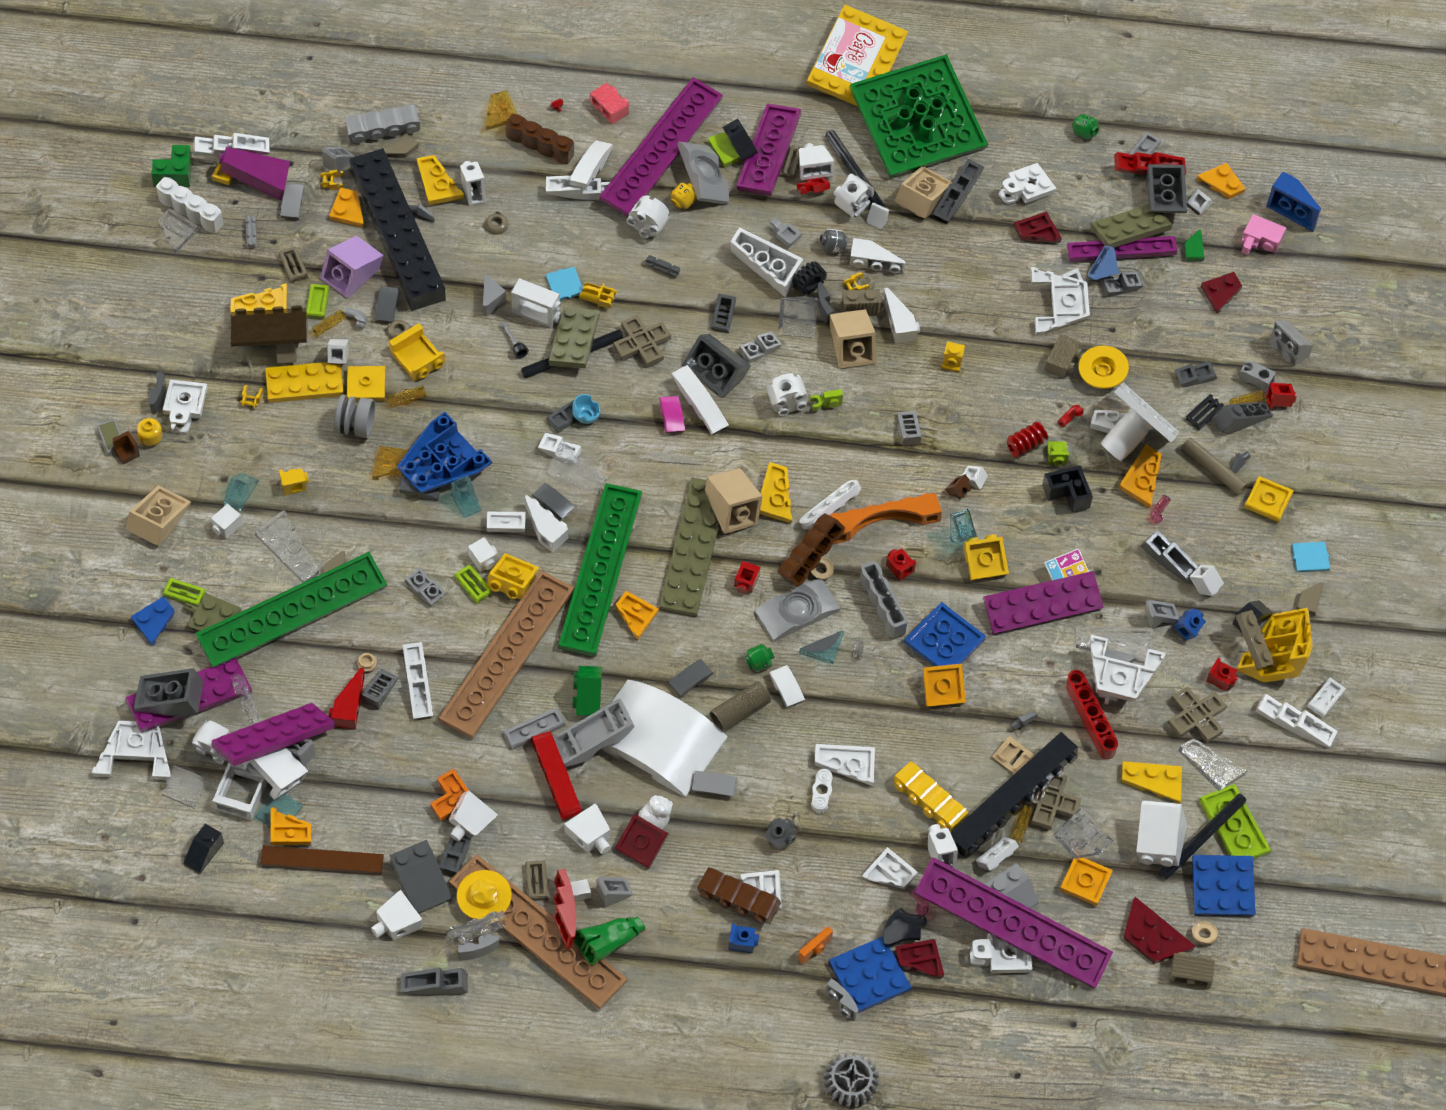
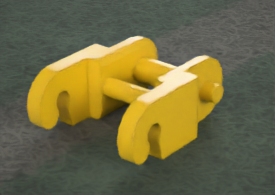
[320,170,344,190]
[842,272,870,290]
[240,385,263,409]

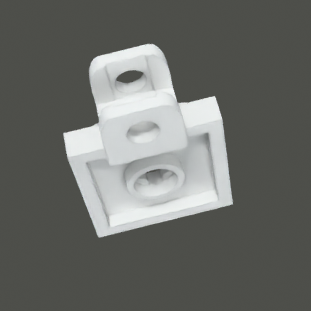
[998,163,1057,204]
[163,380,208,434]
[969,933,1032,973]

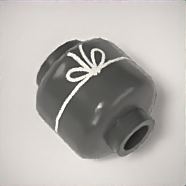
[819,229,847,253]

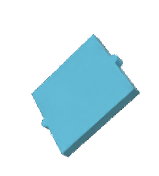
[546,267,583,300]
[1292,542,1330,572]

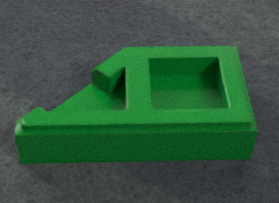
[1184,230,1205,261]

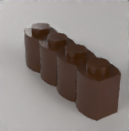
[505,114,574,164]
[777,513,845,587]
[697,867,781,925]

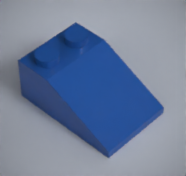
[1266,172,1321,232]

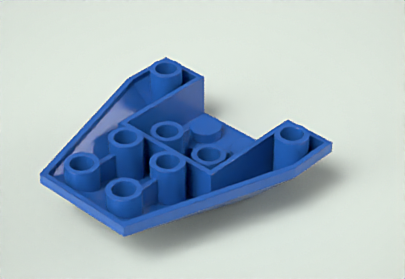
[397,412,492,494]

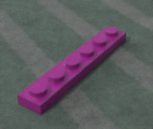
[1067,236,1177,262]

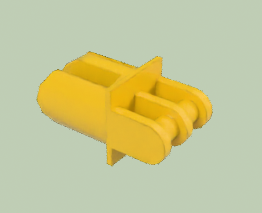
[579,282,617,308]

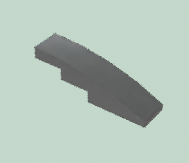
[933,159,984,223]

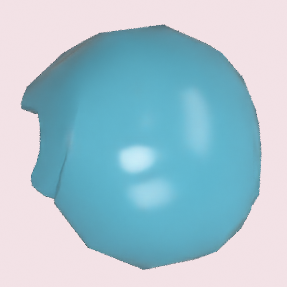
[572,394,601,424]

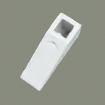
[850,238,905,274]
[525,495,568,553]

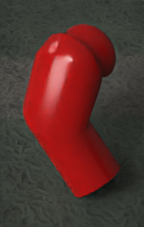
[1058,405,1084,427]

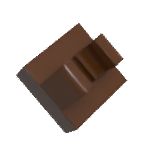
[945,474,971,499]

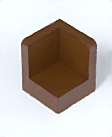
[112,431,140,465]

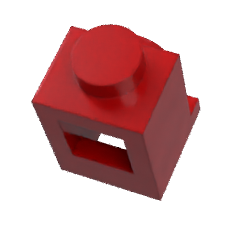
[1266,382,1297,409]
[886,548,916,581]
[734,561,761,594]
[1206,658,1239,692]

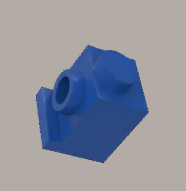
[1173,608,1206,640]
[728,923,759,953]

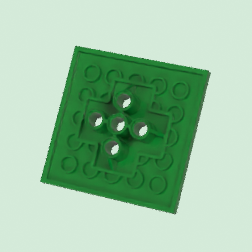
[849,54,988,178]

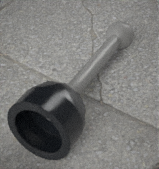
[500,322,529,359]

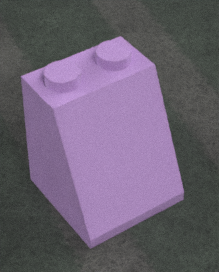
[320,235,383,298]

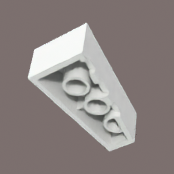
[730,227,803,297]

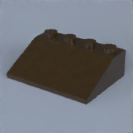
[231,305,308,347]

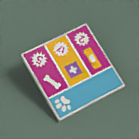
[1044,548,1089,580]

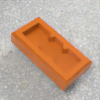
[798,926,833,964]

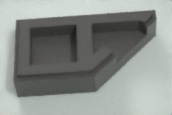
[546,400,574,433]

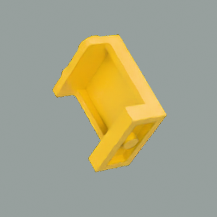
[388,323,445,381]

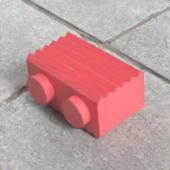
[590,82,629,124]

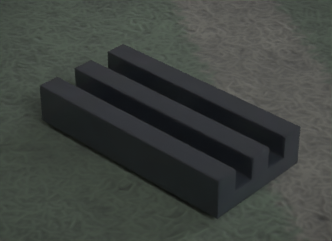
[1186,394,1224,430]

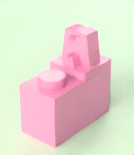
[1241,214,1286,255]

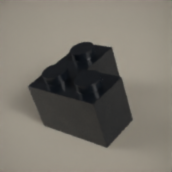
[1042,465,1093,512]

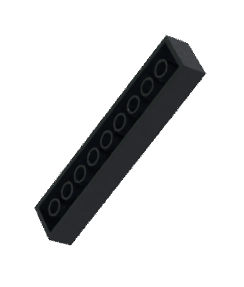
[349,148,446,311]

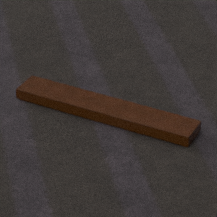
[260,845,384,875]

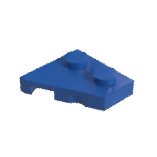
[131,596,175,646]

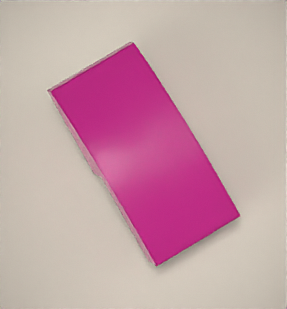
[659,396,685,433]

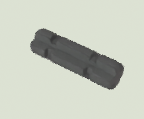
[645,255,680,277]

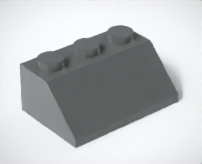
[682,334,751,397]

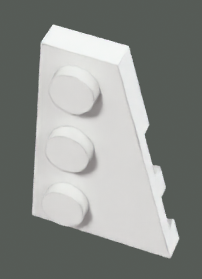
[815,744,875,786]

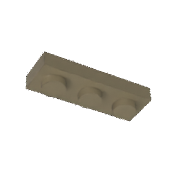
[1235,610,1274,670]

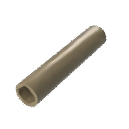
[1181,437,1248,495]

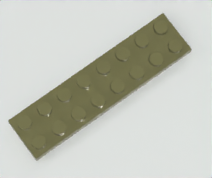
[659,477,720,617]

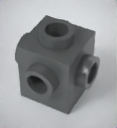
[763,817,798,850]

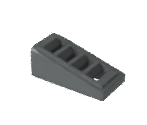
[711,294,736,332]
[361,669,399,709]

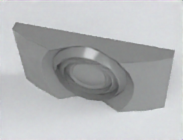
[677,141,729,204]
[754,579,841,642]
[553,698,635,767]

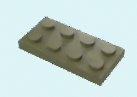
[1090,204,1172,248]
[549,307,600,369]

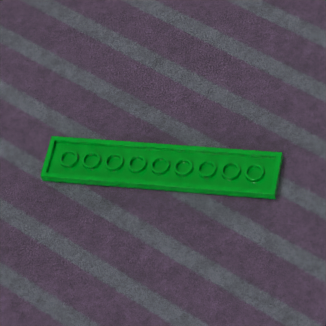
[558,483,642,657]
[195,551,388,668]

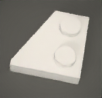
[862,847,918,889]
[741,870,782,911]

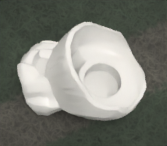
[638,795,673,830]

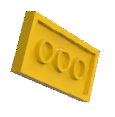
[265,362,344,403]

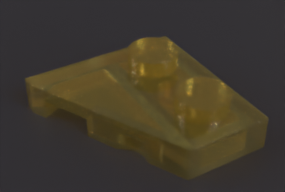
[485,90,517,130]
[372,446,409,480]

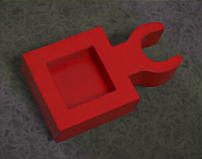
[796,177,830,194]

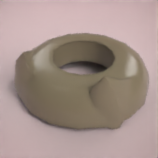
[484,211,509,235]
[387,320,410,339]

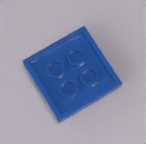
[904,602,986,666]
[1192,855,1256,916]
[829,936,911,1013]

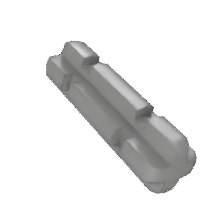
[245,215,257,249]

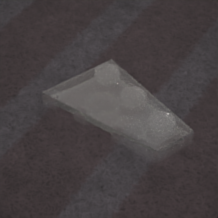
[230,673,262,726]

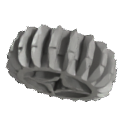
[823,1052,880,1108]

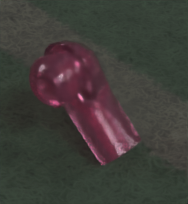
[1150,495,1171,523]
[910,888,930,916]

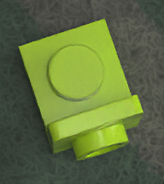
[1047,441,1069,466]

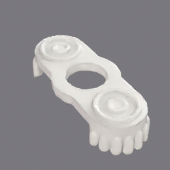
[811,769,833,814]

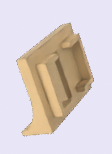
[992,735,1035,774]

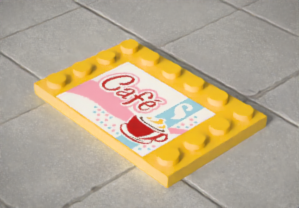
[806,4,909,106]

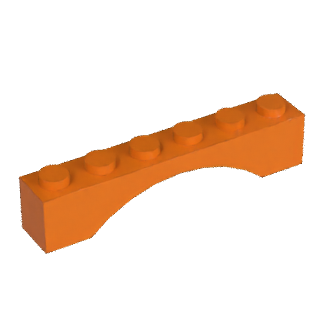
[830,493,942,544]

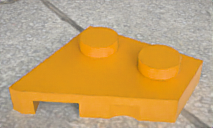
[1196,163,1246,199]
[329,187,364,228]
[616,590,659,640]
[270,807,311,845]

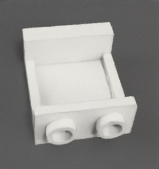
[243,747,308,800]

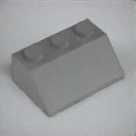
[985,863,1039,908]

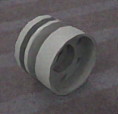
[334,395,375,438]

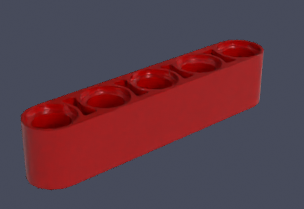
[1066,670,1118,760]
[531,731,582,821]

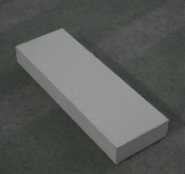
[1123,132,1162,178]
[503,708,565,750]

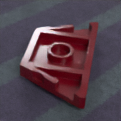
[1123,896,1195,964]

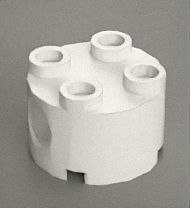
[834,174,874,217]
[627,196,670,239]
[767,374,808,416]
[192,720,229,765]

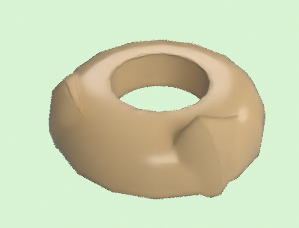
[809,557,834,580]
[1192,921,1218,945]

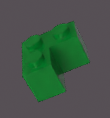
[151,145,192,187]
[572,666,602,715]

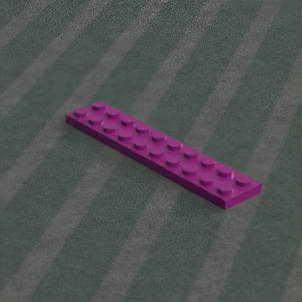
[599,77,723,217]
[913,857,1113,989]

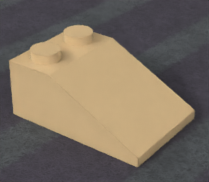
[894,167,952,218]
[125,485,191,546]

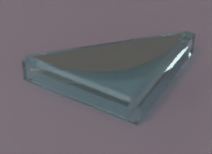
[799,630,844,664]

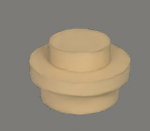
[357,653,377,672]

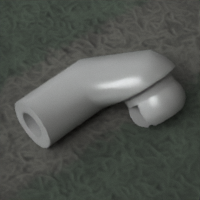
[345,307,367,328]

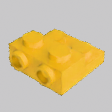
[963,534,1009,581]
[486,553,539,600]

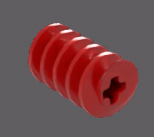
[1007,421,1049,458]

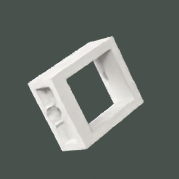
[511,278,561,328]
[212,763,268,821]

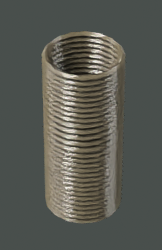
[710,681,771,732]

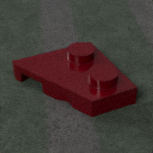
[1013,211,1062,243]
[1201,272,1242,314]
[895,939,944,978]

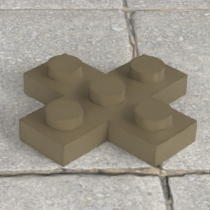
[613,315,671,367]
[1168,686,1227,743]
[1025,774,1081,830]

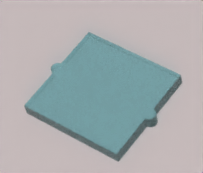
[255,794,303,827]

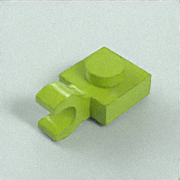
[810,389,843,411]

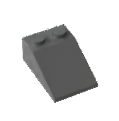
[1146,164,1187,213]
[134,668,204,717]
[389,840,452,914]

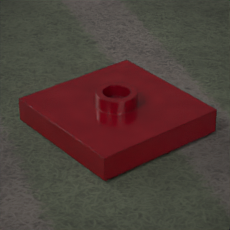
[614,814,669,869]

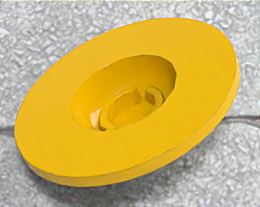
[1079,346,1129,389]
[457,870,512,921]

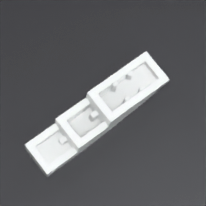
[193,133,269,157]
[569,140,613,189]
[546,175,610,201]
[671,365,729,435]
[403,642,433,719]
[1255,694,1338,748]

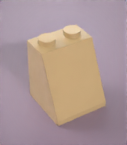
[830,309,876,369]
[705,468,762,534]

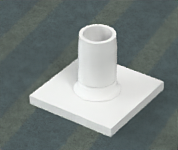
[1101,382,1179,461]

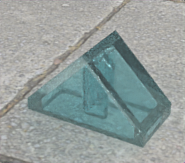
[224,473,259,511]
[451,475,481,518]
[950,508,977,542]

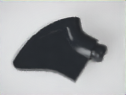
[883,908,927,947]

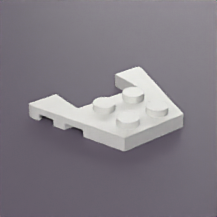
[1030,267,1090,335]
[1090,635,1165,702]
[92,721,171,780]

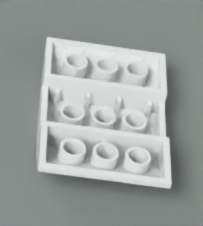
[601,680,728,798]

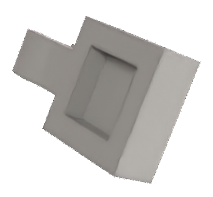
[769,218,802,248]

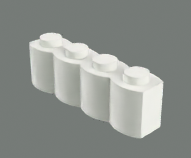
[156,177,224,233]

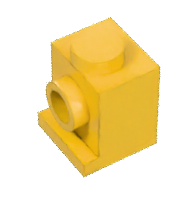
[941,341,965,372]
[279,468,309,496]

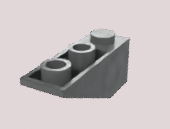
[1214,401,1273,433]

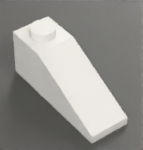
[883,288,920,344]

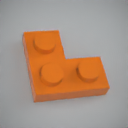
[430,769,469,821]

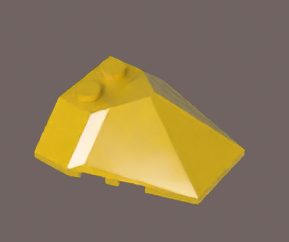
[1237,608,1313,683]

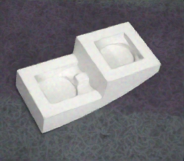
[538,433,582,465]
[769,665,805,707]

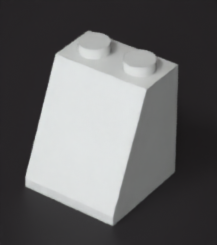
[1136,801,1187,867]

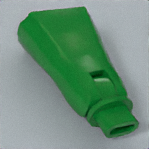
[574,916,645,965]

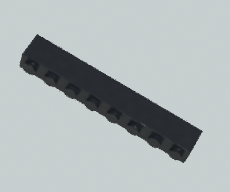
[951,732,1078,858]

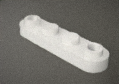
[799,480,861,530]

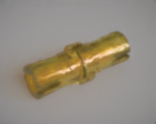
[387,385,426,407]

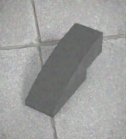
[1141,530,1198,582]
[401,968,468,996]

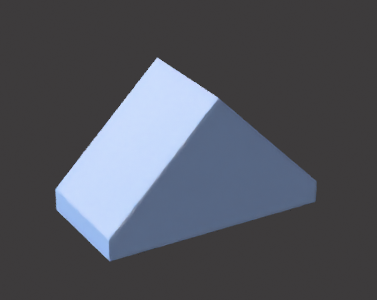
[1086,245,1119,280]

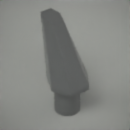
[409,203,435,222]
[1230,451,1251,474]
[1010,712,1038,731]

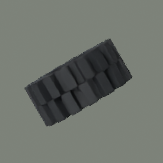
[792,261,827,295]

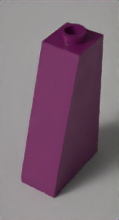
[219,147,290,200]

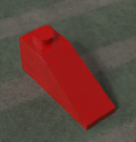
[329,668,365,729]

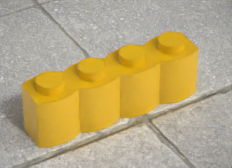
[893,761,969,833]

